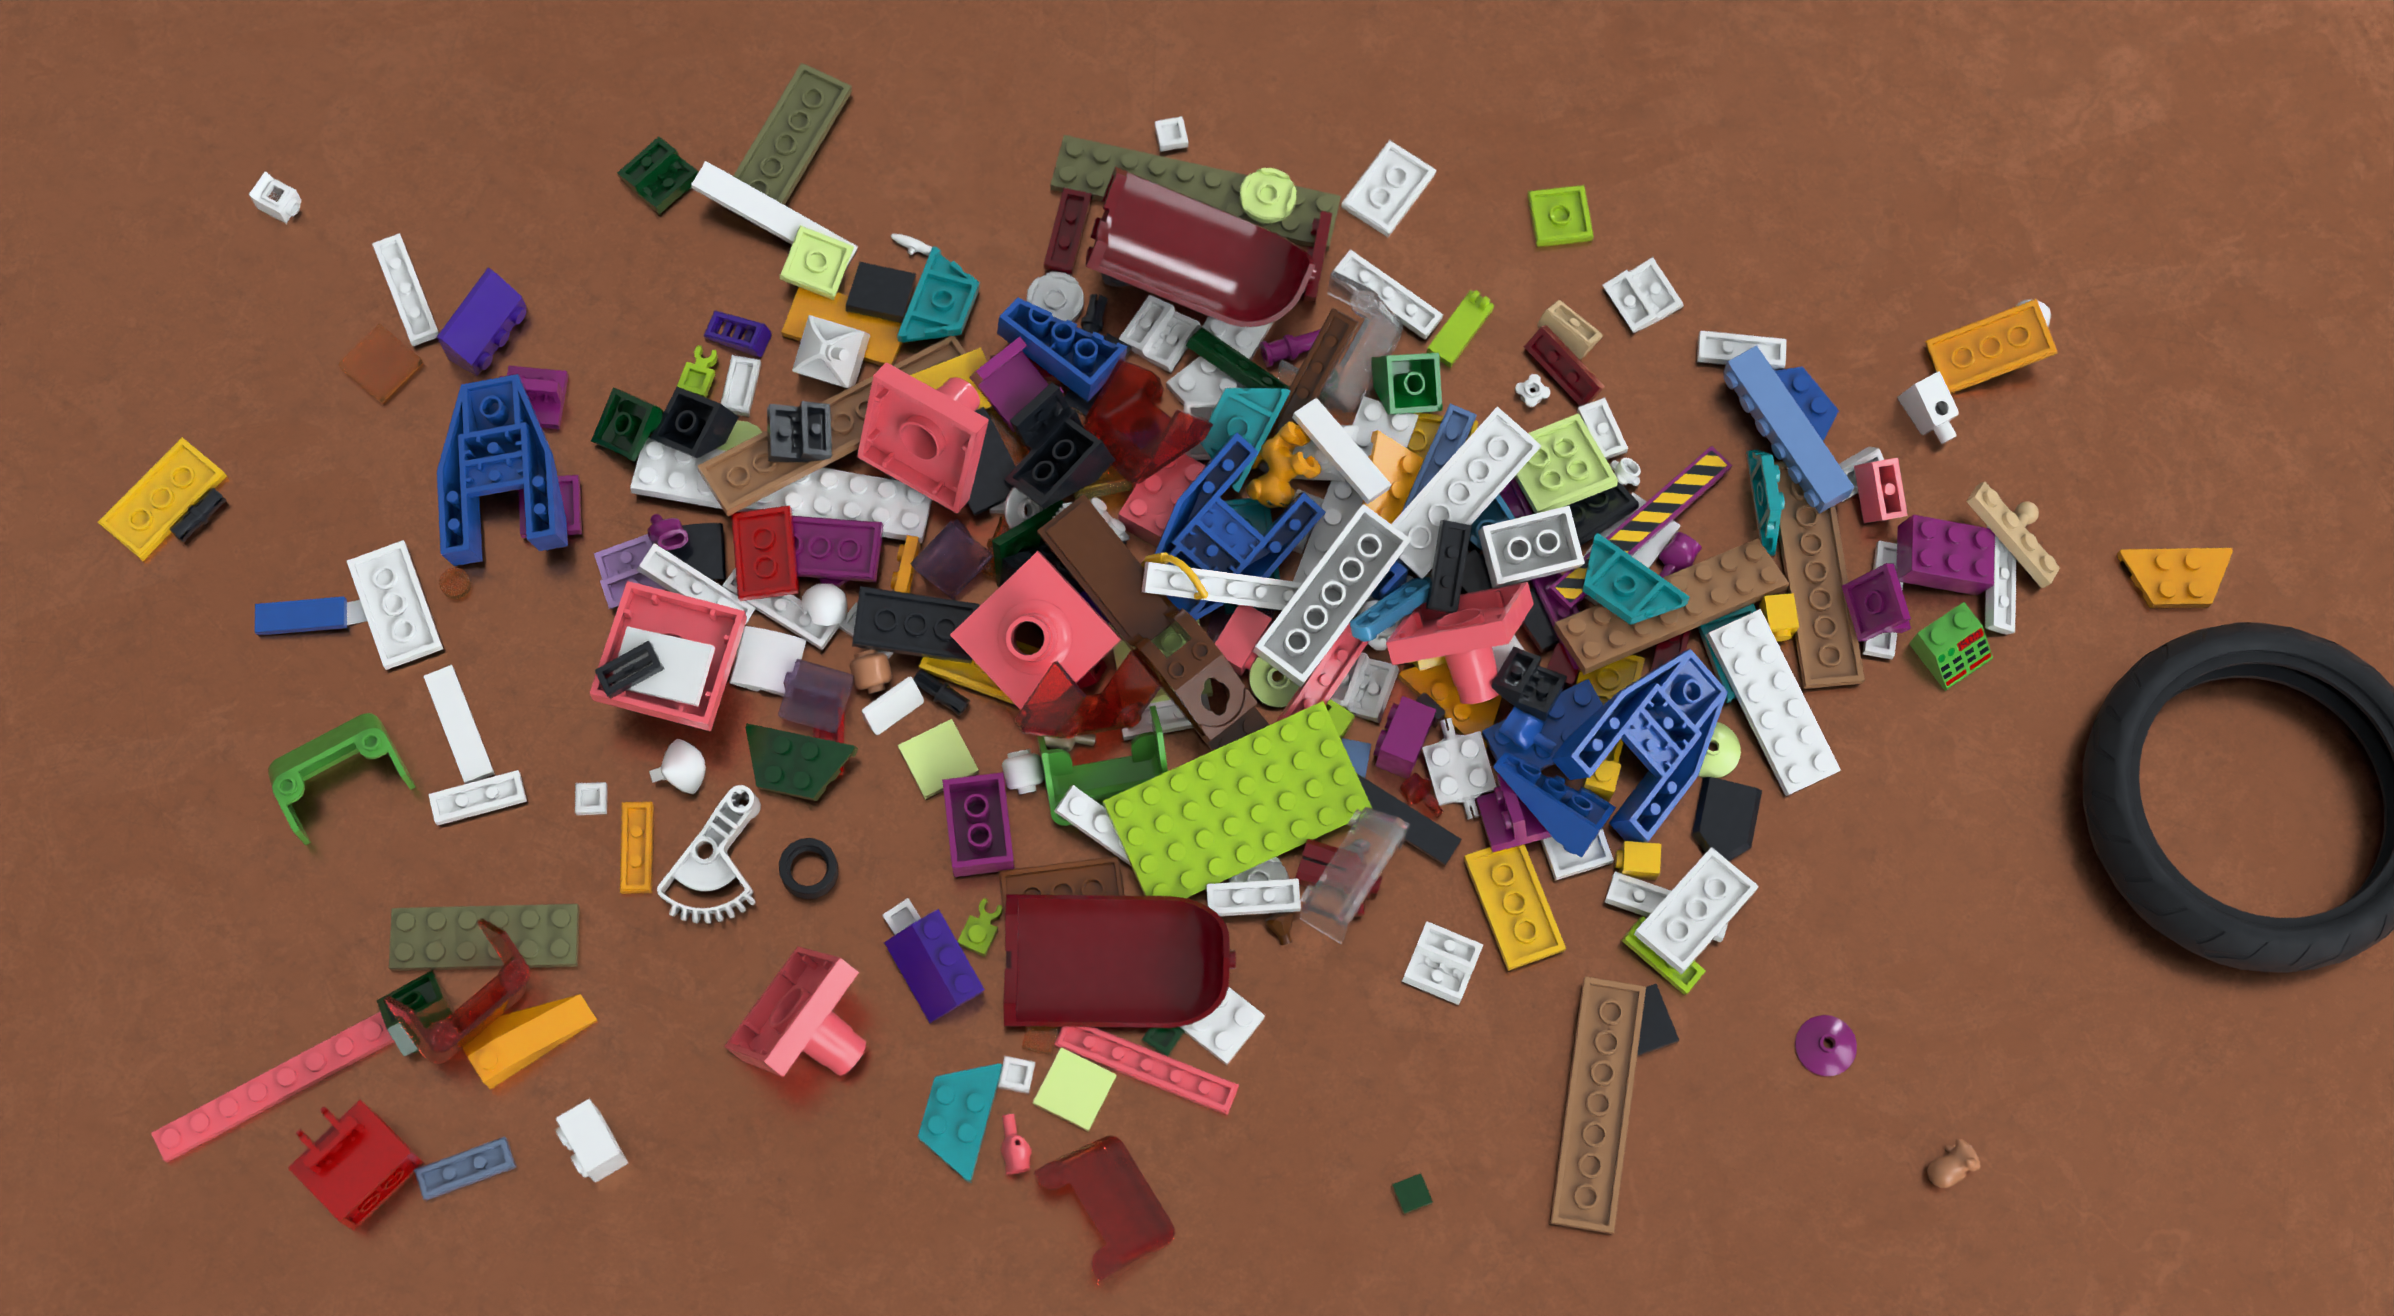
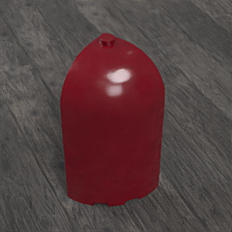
[1086,167,1317,327]
[1003,894,1236,1028]

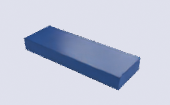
[255,596,347,635]

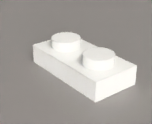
[1577,398,1628,460]

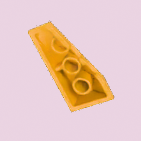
[457,994,598,1089]

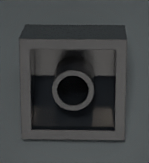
[650,387,739,458]

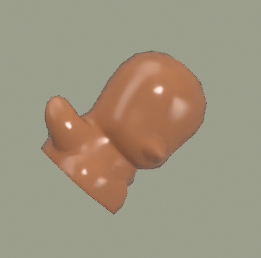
[1927,1138,1981,1188]

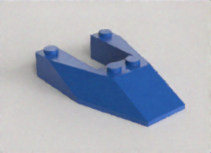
[437,374,568,566]
[1154,433,1326,620]
[1551,649,1728,842]

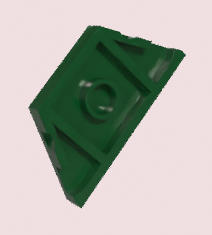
[746,723,858,801]

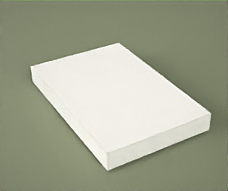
[1341,140,1436,237]
[611,626,715,706]

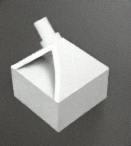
[792,315,870,389]

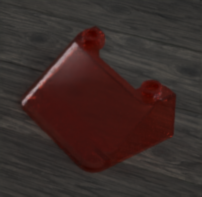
[1082,359,1213,484]
[1034,1136,1175,1287]

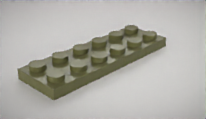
[720,63,852,209]
[389,904,579,971]

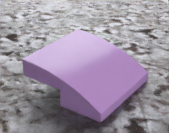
[594,534,666,609]

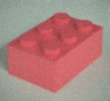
[1118,442,1206,547]

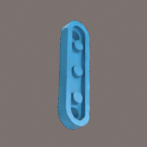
[1350,577,1431,642]

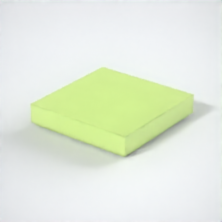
[779,225,854,300]
[898,719,979,800]
[1033,1047,1117,1132]

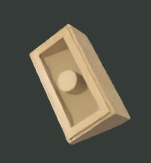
[1537,300,1603,360]

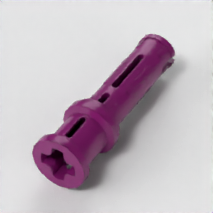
[1260,329,1321,367]

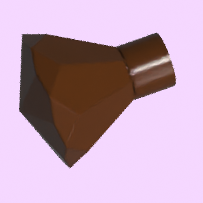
[1265,912,1294,945]

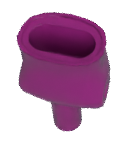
[647,514,688,550]
[1659,532,1702,578]

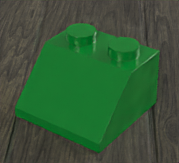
[1371,353,1443,415]

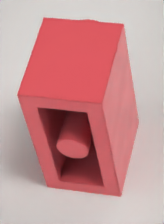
[1854,458,1908,523]
[1215,605,1272,676]

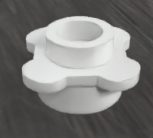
[1515,374,1550,407]
[1610,458,1641,486]

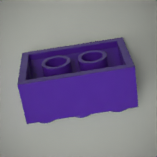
[437,268,527,376]
[884,909,985,1023]

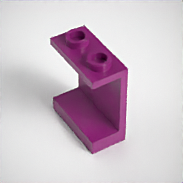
[969,337,1064,433]

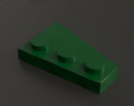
[992,500,1065,587]

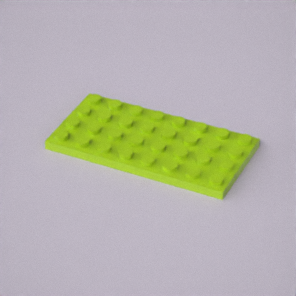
[1102,701,1374,898]

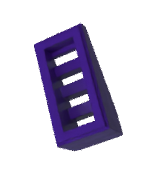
[704,311,772,358]

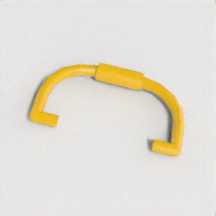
[1141,552,1208,600]

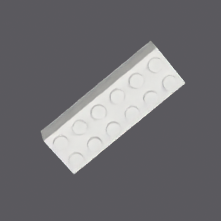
[1253,504,1411,687]

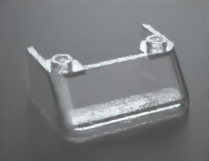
[1278,270,1403,417]
[1300,807,1411,944]

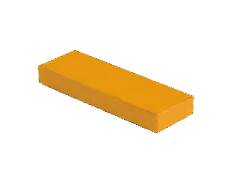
[620,802,654,894]

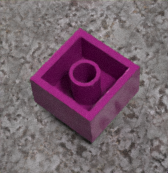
[1373,696,1436,780]

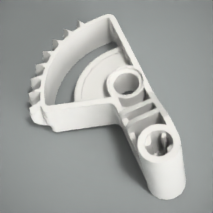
[657,785,761,924]

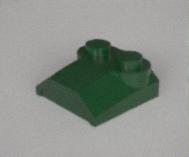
[591,387,664,461]

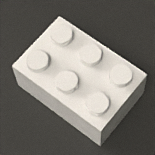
[1478,506,1585,588]

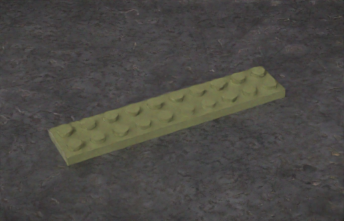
[1050,135,1341,251]

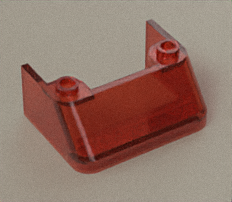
[1015,650,1163,739]
[384,918,530,1064]

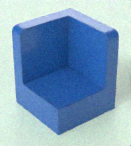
[1370,561,1407,600]

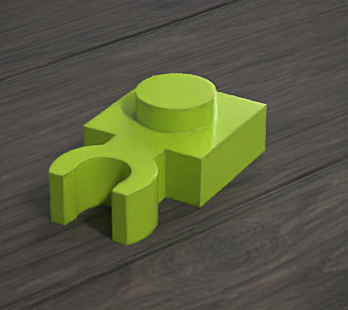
[677,345,718,398]
[957,898,1003,957]

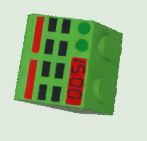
[1909,602,1993,691]

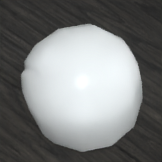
[801,584,848,626]

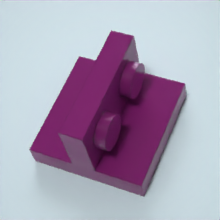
[499,366,569,429]
[1841,563,1911,641]
[1476,774,1551,852]

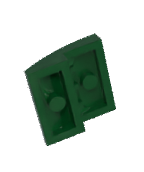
[617,136,699,214]

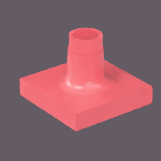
[857,362,989,513]
[950,551,1123,723]
[589,581,747,731]
[1386,582,1534,704]
[724,946,866,1077]

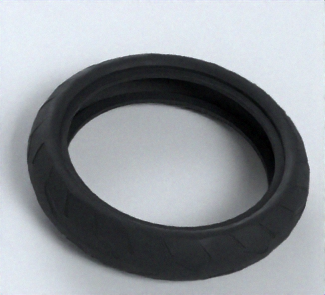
[2082,622,2394,972]

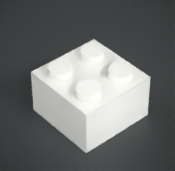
[555,1099,628,1183]

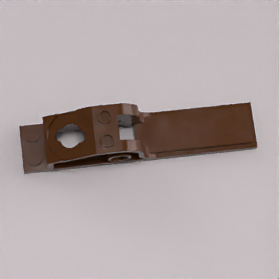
[1037,494,1269,751]

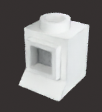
[249,172,302,223]

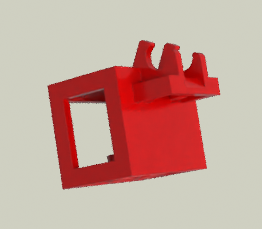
[288,1100,424,1230]

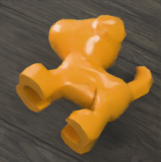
[1246,421,1321,508]

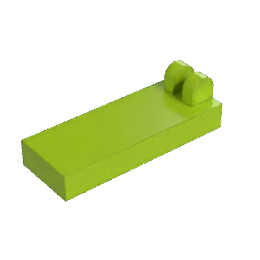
[1427,290,1495,368]
[1621,916,1706,995]

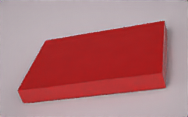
[731,505,799,601]

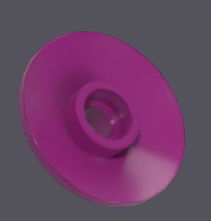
[1795,1015,1857,1077]

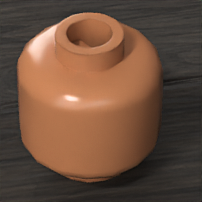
[850,649,893,694]

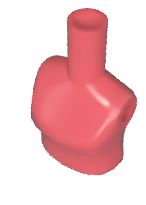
[1000,1114,1032,1174]

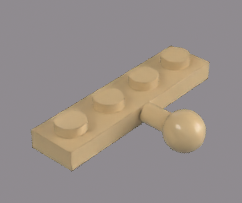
[1966,481,2060,589]

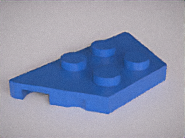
[1774,367,1839,441]

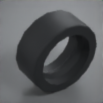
[779,838,838,899]

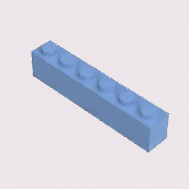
[1723,345,1854,514]

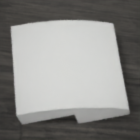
[1603,257,1684,333]
[1119,295,1201,373]
[729,626,806,698]
[1331,653,1399,723]
[1402,921,1483,1005]

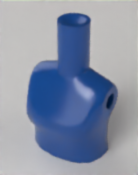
[1499,707,1557,754]

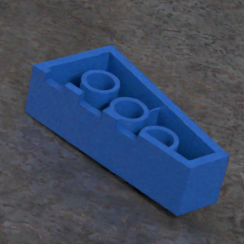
[997,298,1127,402]

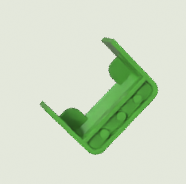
[1036,706,1168,826]
[268,713,416,845]

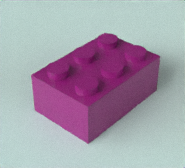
[1896,515,1995,596]
[942,772,1015,877]

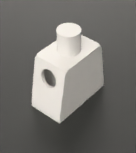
[1897,371,1959,444]

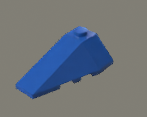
[1494,752,1616,858]

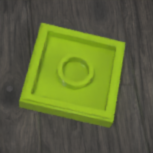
[1527,185,1594,247]

